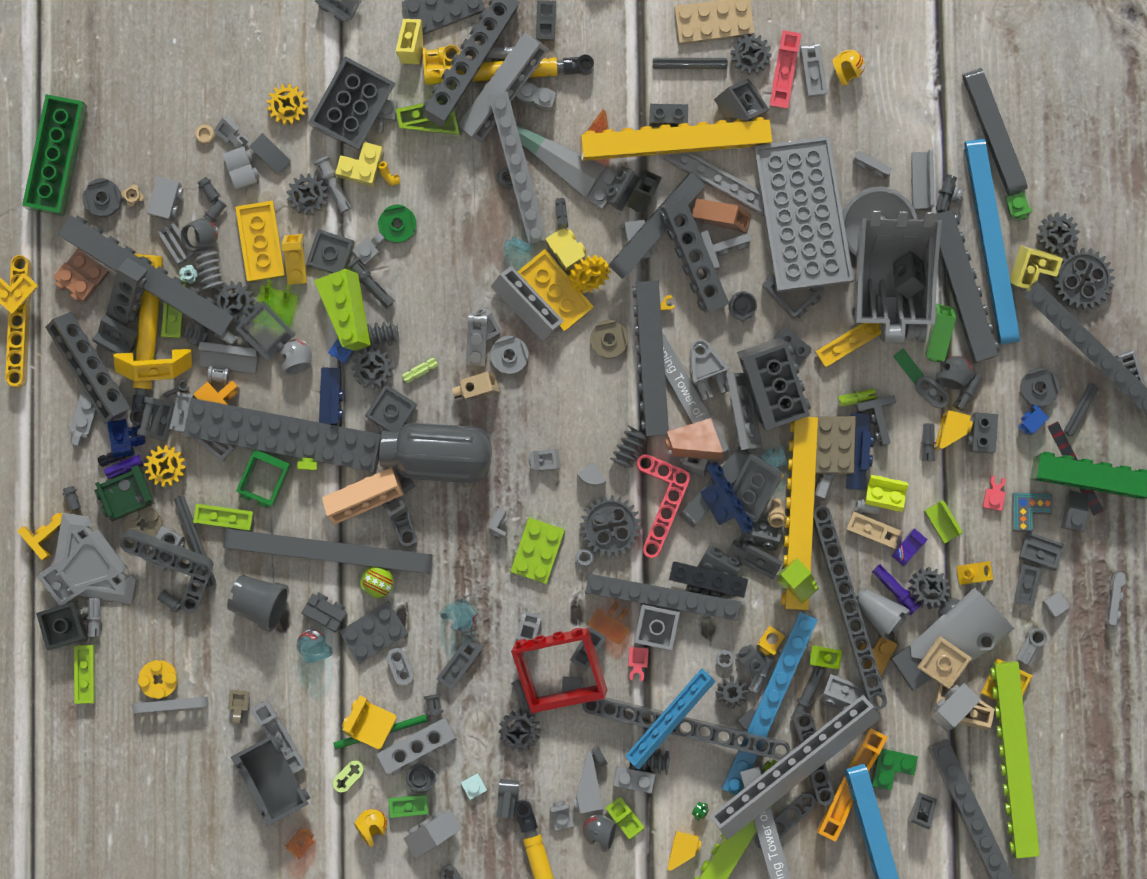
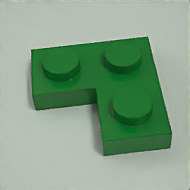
[872,748,918,790]

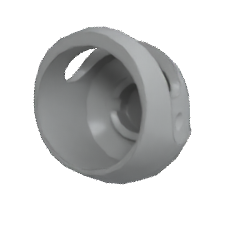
[280,339,312,375]

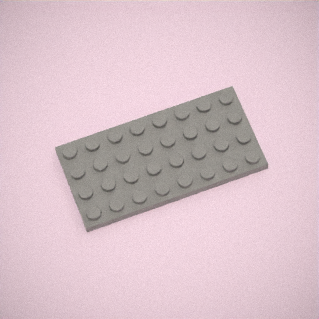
[754,136,854,293]

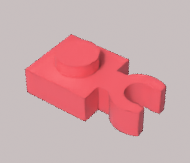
[982,476,1006,511]
[628,647,649,681]

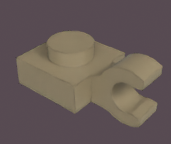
[228,690,250,724]

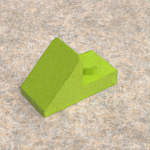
[810,645,842,670]

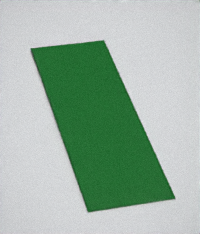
[893,348,924,384]

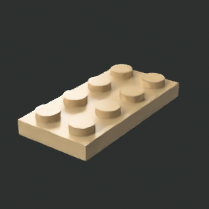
[674,0,755,44]

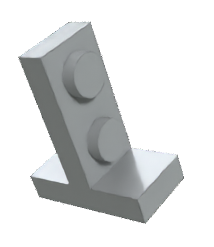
[700,230,751,270]

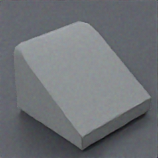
[1042,591,1069,618]

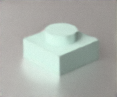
[461,773,487,800]

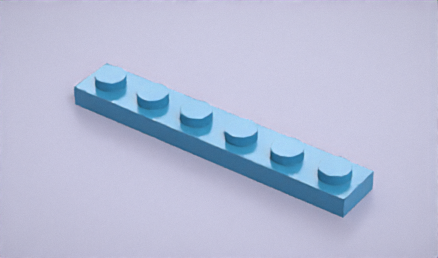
[625,668,716,769]

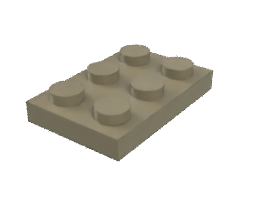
[815,416,856,474]

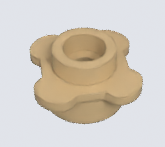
[121,184,144,207]

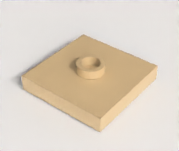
[917,635,972,690]

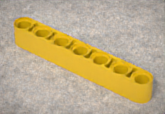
[5,255,32,388]

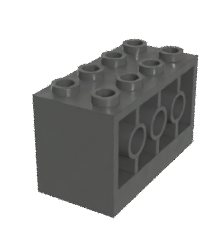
[737,337,811,430]

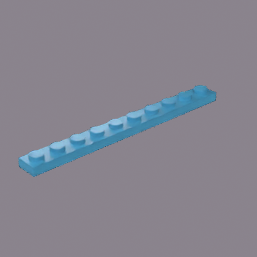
[722,611,818,795]

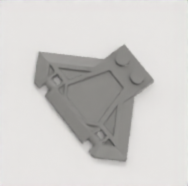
[37,512,136,606]

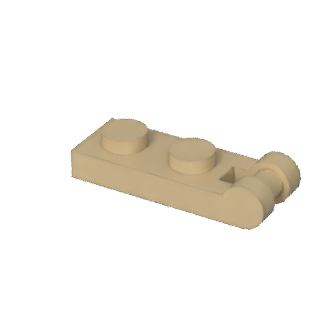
[846,511,903,550]

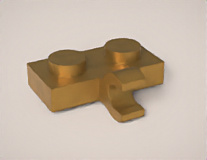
[857,635,898,677]

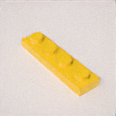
[815,323,881,368]

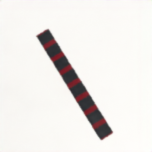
[1048,421,1104,516]

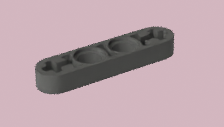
[755,793,816,850]

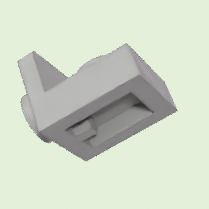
[474,308,501,341]
[488,507,508,538]
[550,801,574,831]

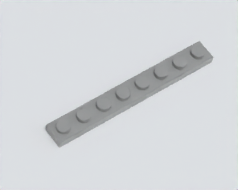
[489,91,547,244]

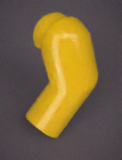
[378,161,400,187]

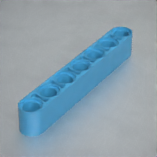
[845,763,899,879]

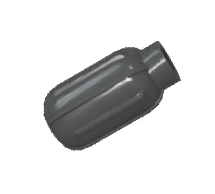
[379,423,492,483]

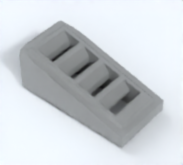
[1115,349,1146,386]

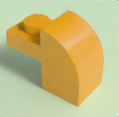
[193,381,239,405]

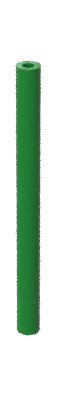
[333,714,428,750]

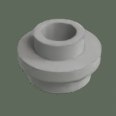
[575,548,594,568]

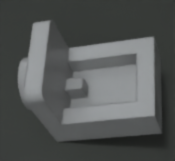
[529,449,560,471]

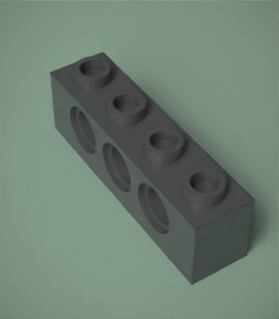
[106,258,148,326]

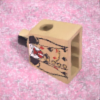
[452,372,500,400]

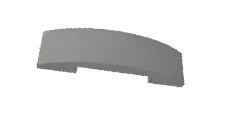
[250,700,306,774]

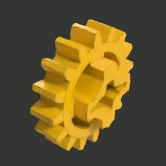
[266,84,308,126]
[569,255,611,293]
[144,445,187,487]

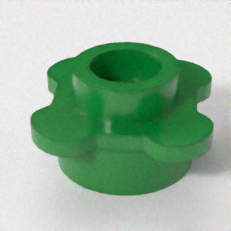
[692,802,709,821]

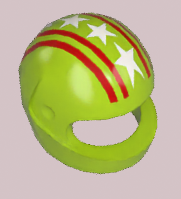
[360,567,394,598]

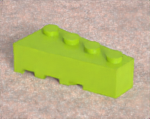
[314,269,371,351]

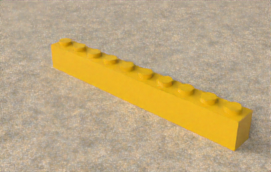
[579,117,772,161]
[781,417,818,610]

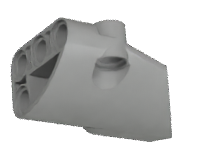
[911,587,1015,663]

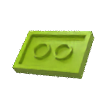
[510,517,565,584]

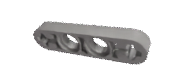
[132,697,208,713]

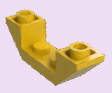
[113,349,192,381]

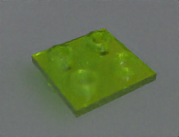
[251,279,298,331]

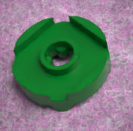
[378,204,417,243]

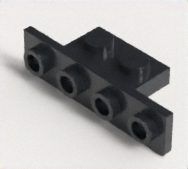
[669,561,748,598]

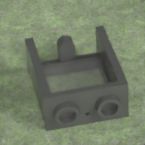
[235,300,296,362]

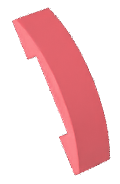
[769,30,801,109]

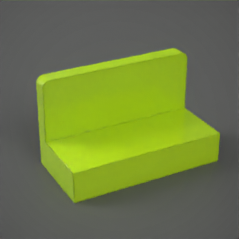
[924,500,963,544]

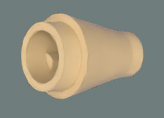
[767,499,787,528]

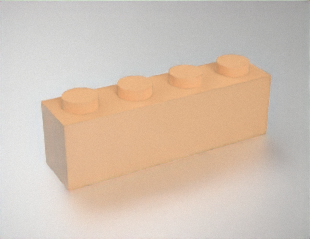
[322,468,404,525]

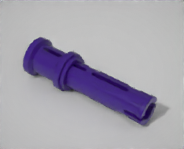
[872,564,921,615]

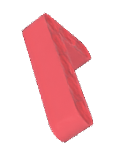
[637,455,690,558]

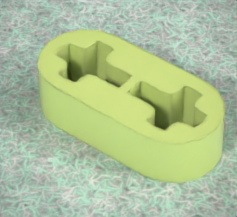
[333,760,364,792]

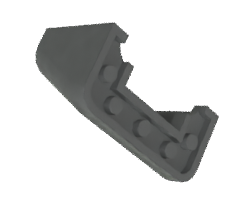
[231,735,311,826]

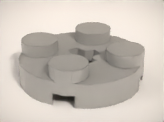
[490,336,529,375]

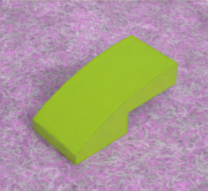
[605,796,645,840]

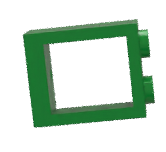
[236,449,291,509]

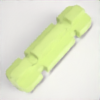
[402,358,438,383]

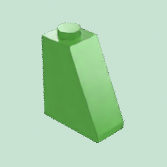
[925,304,956,362]

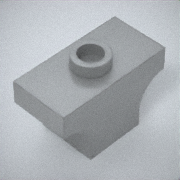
[515,611,542,653]

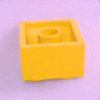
[934,410,973,451]

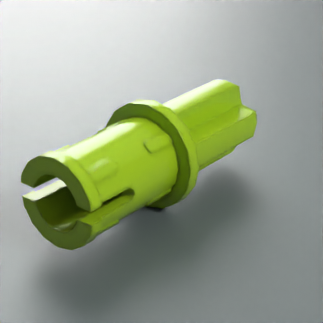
[838,388,877,407]

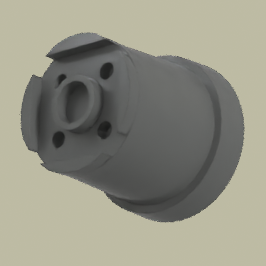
[227,575,289,632]

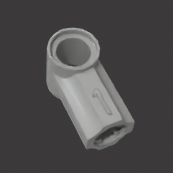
[1015,628,1047,667]

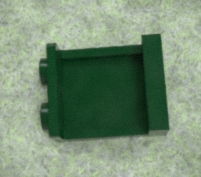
[94,465,155,521]

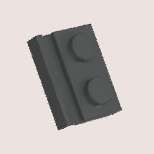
[1018,532,1064,571]

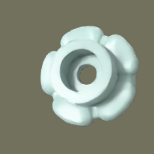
[179,265,198,284]

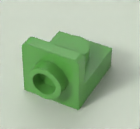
[1005,192,1032,221]

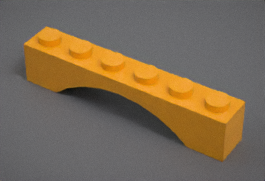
[816,728,888,842]

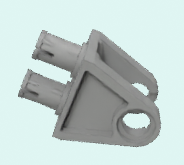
[690,339,730,401]

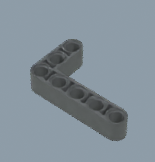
[120,529,214,613]

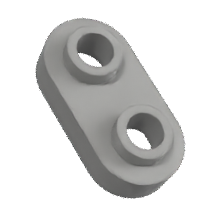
[387,648,414,686]

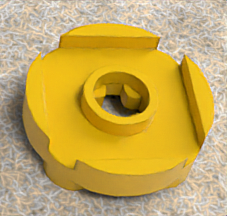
[138,660,178,699]

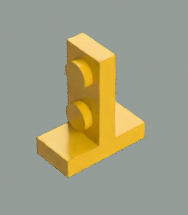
[281,234,307,285]
[17,512,63,561]

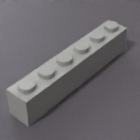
[458,32,549,142]

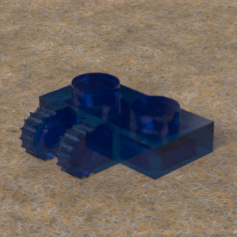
[107,419,146,458]

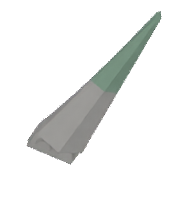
[517,125,617,210]

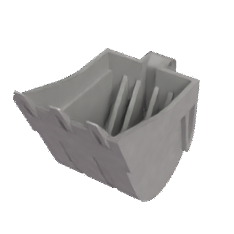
[851,211,942,343]

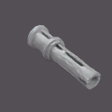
[313,155,351,213]

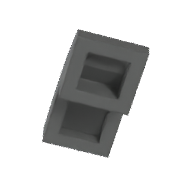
[536,0,556,39]
[249,133,291,174]

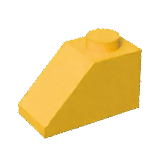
[667,830,702,871]

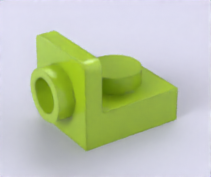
[297,458,318,471]

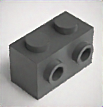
[967,412,998,454]

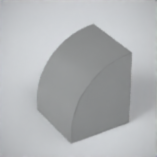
[577,462,606,485]

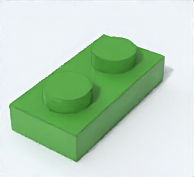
[388,794,429,818]

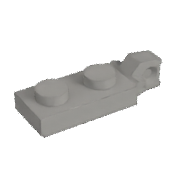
[70,392,97,447]

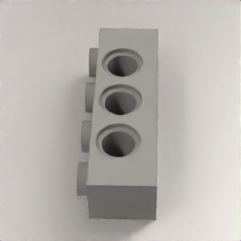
[376,717,456,776]

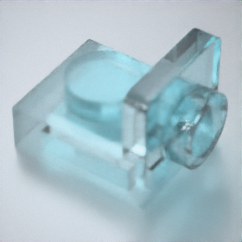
[503,236,534,257]

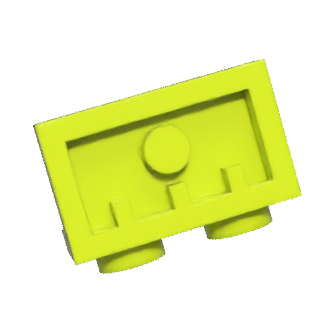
[865,475,908,512]

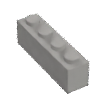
[491,266,564,341]

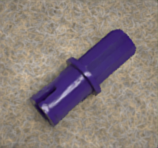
[104,454,144,479]

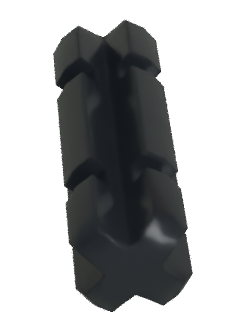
[97,445,135,467]

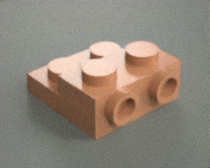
[53,249,109,302]

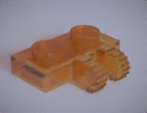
[587,601,630,645]

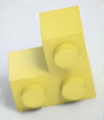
[335,142,384,187]
[545,228,587,273]
[1010,245,1063,289]

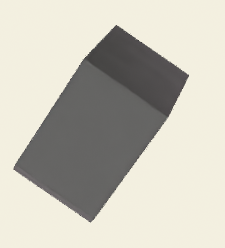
[908,792,937,829]

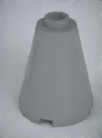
[856,589,911,641]

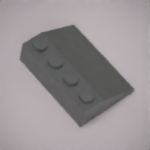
[308,56,396,150]

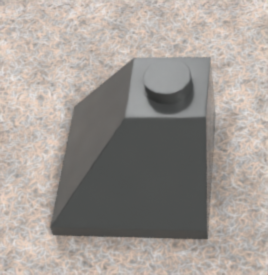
[714,79,769,121]

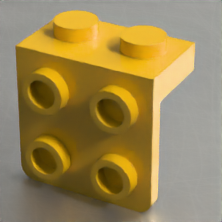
[342,695,397,750]

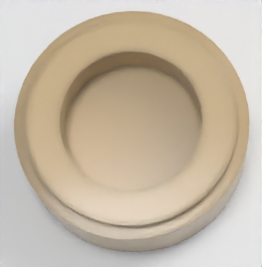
[195,124,215,144]

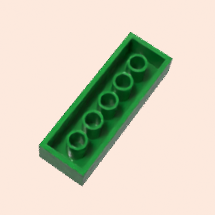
[22,94,87,216]
[1030,452,1147,500]

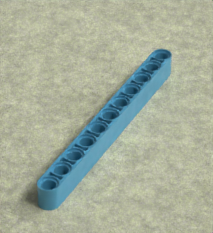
[964,139,1020,345]

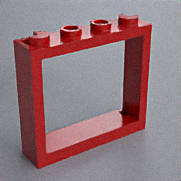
[511,627,608,713]

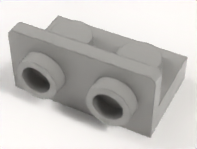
[820,674,865,711]

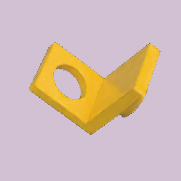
[957,561,993,585]
[757,626,785,656]

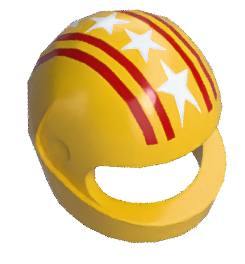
[832,50,865,86]
[354,809,388,848]

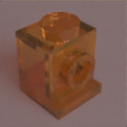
[285,828,316,859]

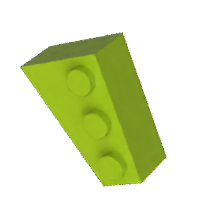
[395,100,460,135]
[776,559,819,604]

